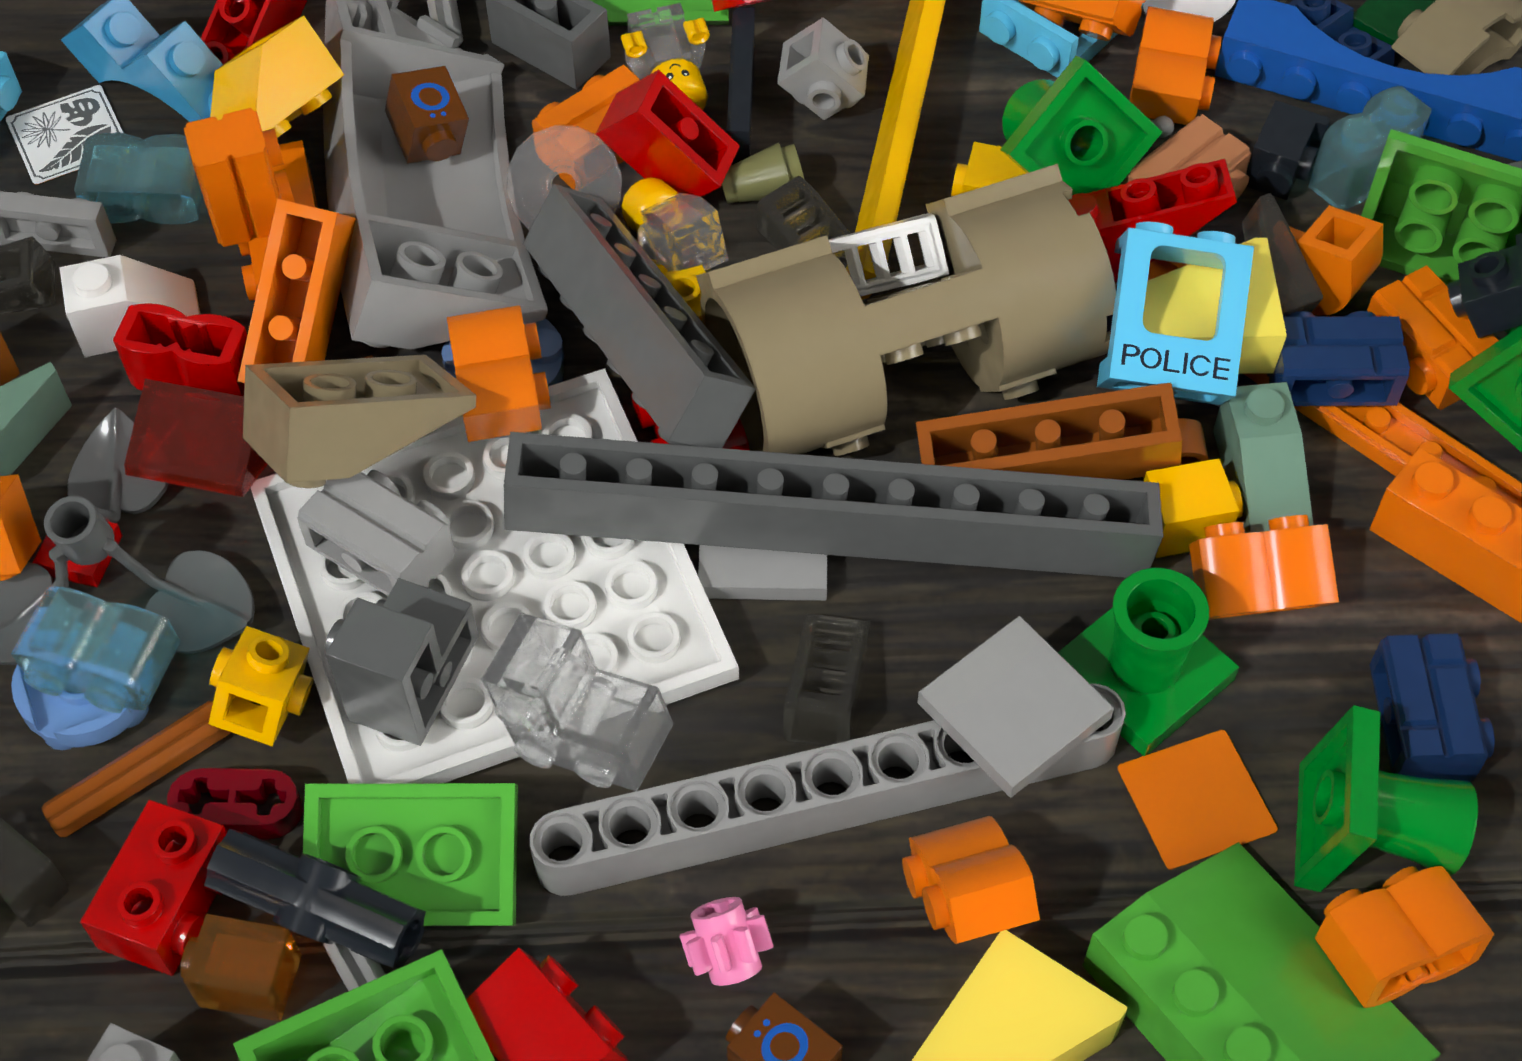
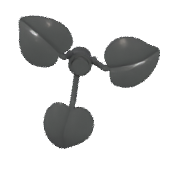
[0,408,255,665]

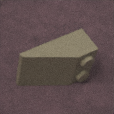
[243,355,477,488]

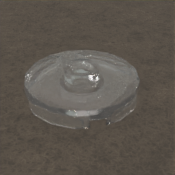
[506,125,622,231]

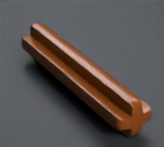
[42,701,231,838]

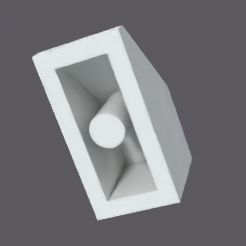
[59,255,200,357]

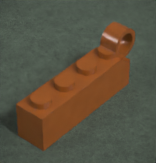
[916,382,1209,480]

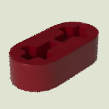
[167,768,303,839]

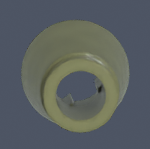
[722,142,806,204]

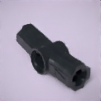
[204,829,426,969]

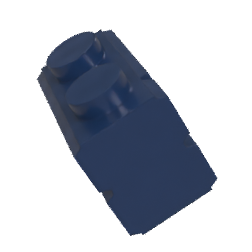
[1267,311,1410,406]
[1369,633,1495,782]

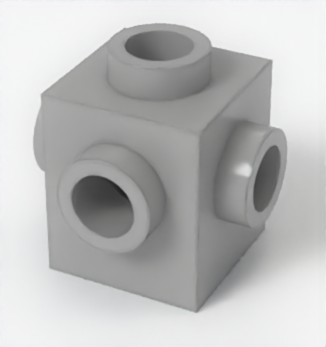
[777,17,869,120]

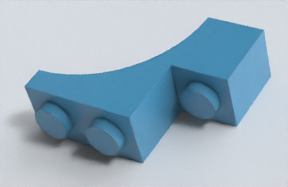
[61,0,223,122]

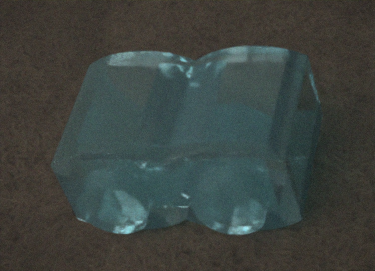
[1308,86,1432,210]
[74,132,203,224]
[11,586,181,713]

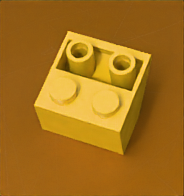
[210,15,344,138]

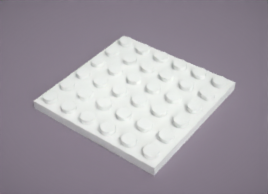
[249,369,739,784]

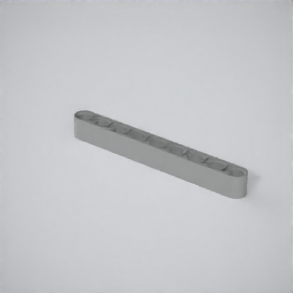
[530,684,1126,896]

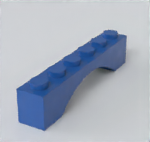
[1214,0,1522,161]

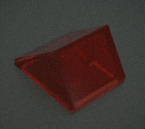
[124,379,268,497]

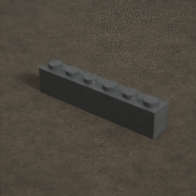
[523,184,756,448]

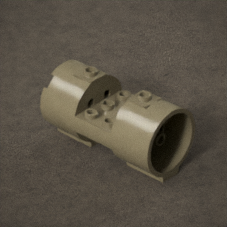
[696,164,1116,456]

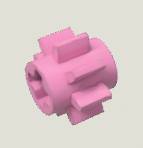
[680,897,774,986]

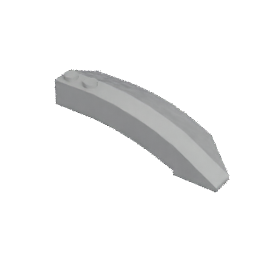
[323,0,548,350]

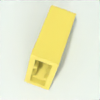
[1143,238,1287,374]
[912,930,1128,1061]

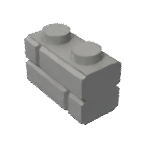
[297,470,455,596]

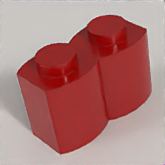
[113,303,247,408]

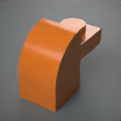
[1264,205,1384,316]

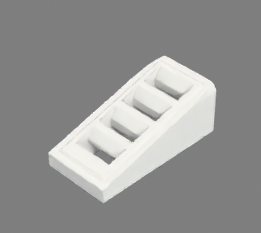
[829,213,949,297]

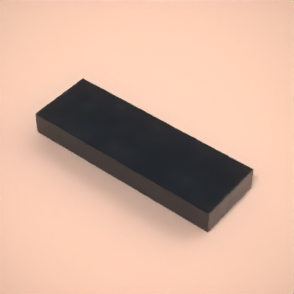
[727,7,755,165]

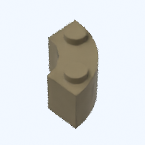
[1391,0,1522,75]

